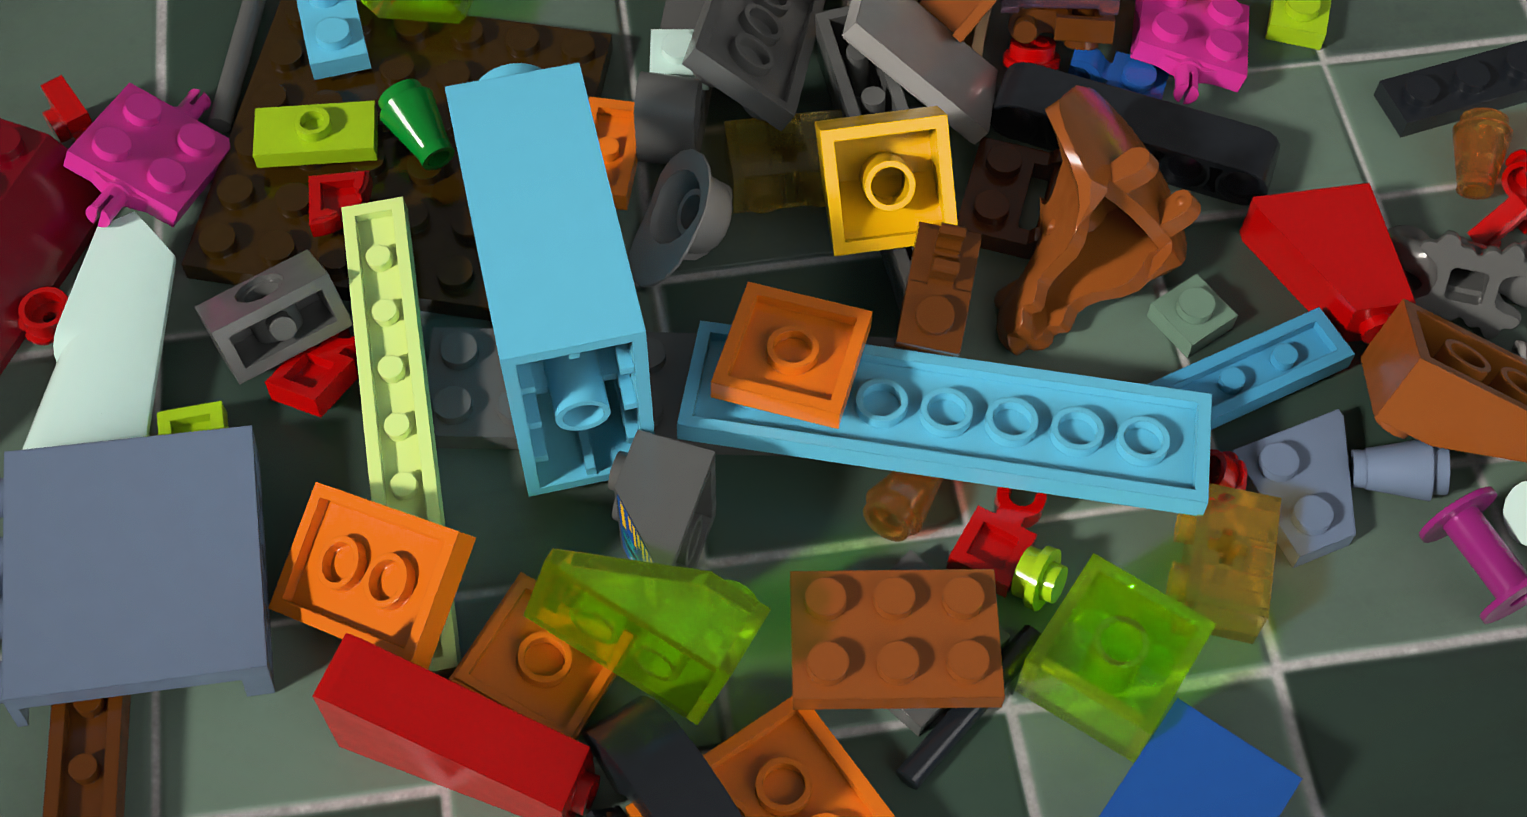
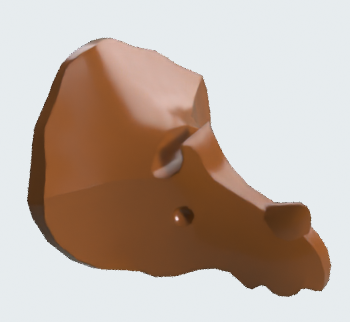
[994,85,1201,356]

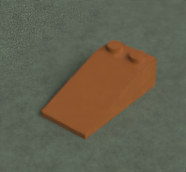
[1360,298,1527,463]

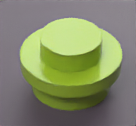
[1011,545,1068,611]

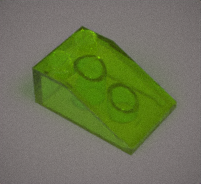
[523,548,771,725]

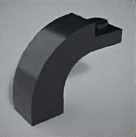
[581,696,742,817]

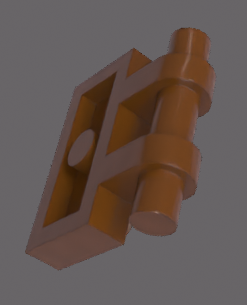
[1008,0,1115,50]

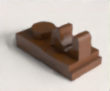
[894,221,982,357]

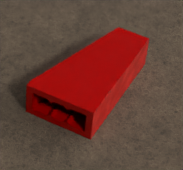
[312,633,601,817]

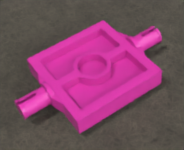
[1130,0,1250,104]
[63,82,231,228]

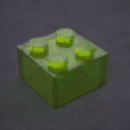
[1015,553,1216,763]

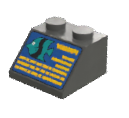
[608,429,716,626]

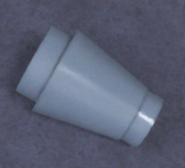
[1350,439,1450,502]

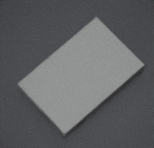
[842,0,998,145]

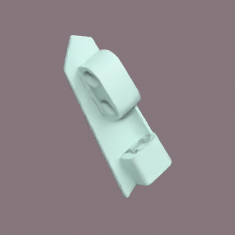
[22,211,177,450]

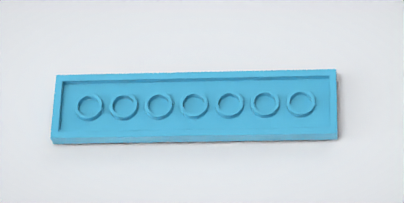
[677,320,1212,517]

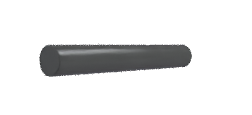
[207,0,266,133]

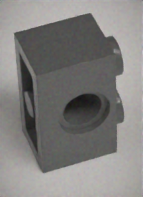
[194,249,353,384]

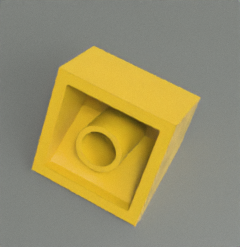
[815,106,958,256]

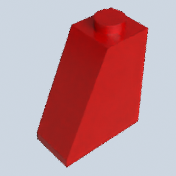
[1239,183,1416,344]

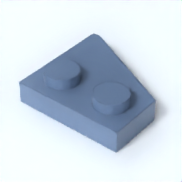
[1232,409,1356,568]

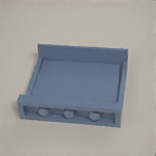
[0,425,275,727]

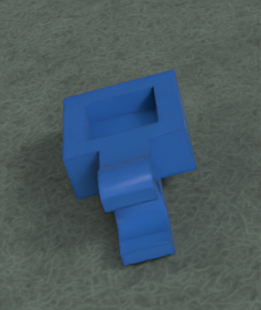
[1068,49,1169,100]

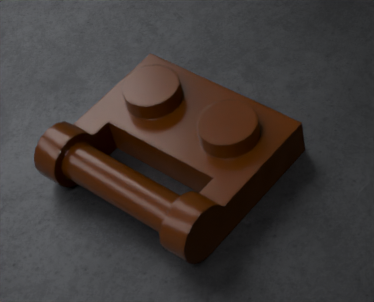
[957,137,1062,260]

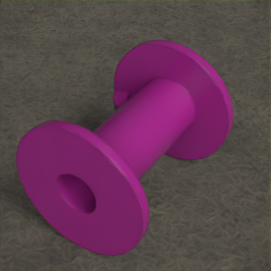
[1419,486,1527,624]

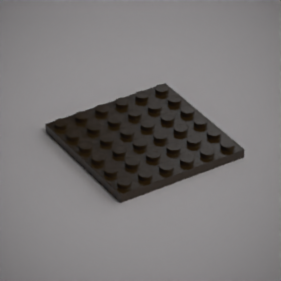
[181,0,613,321]

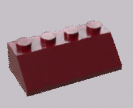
[0,118,101,375]

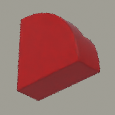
[309,170,373,237]
[1467,193,1527,247]

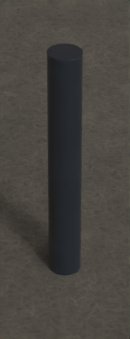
[896,625,1045,790]

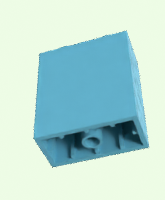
[445,63,655,497]

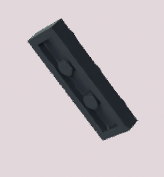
[1374,40,1527,138]

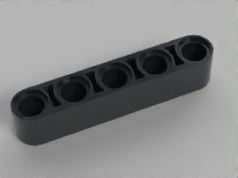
[990,62,1280,205]

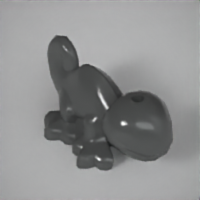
[1388,225,1527,339]

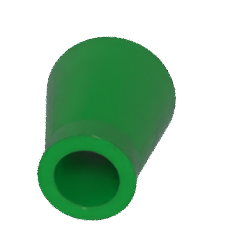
[378,79,455,170]

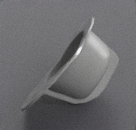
[629,149,733,287]

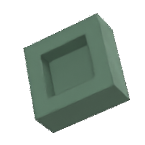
[1147,274,1238,358]

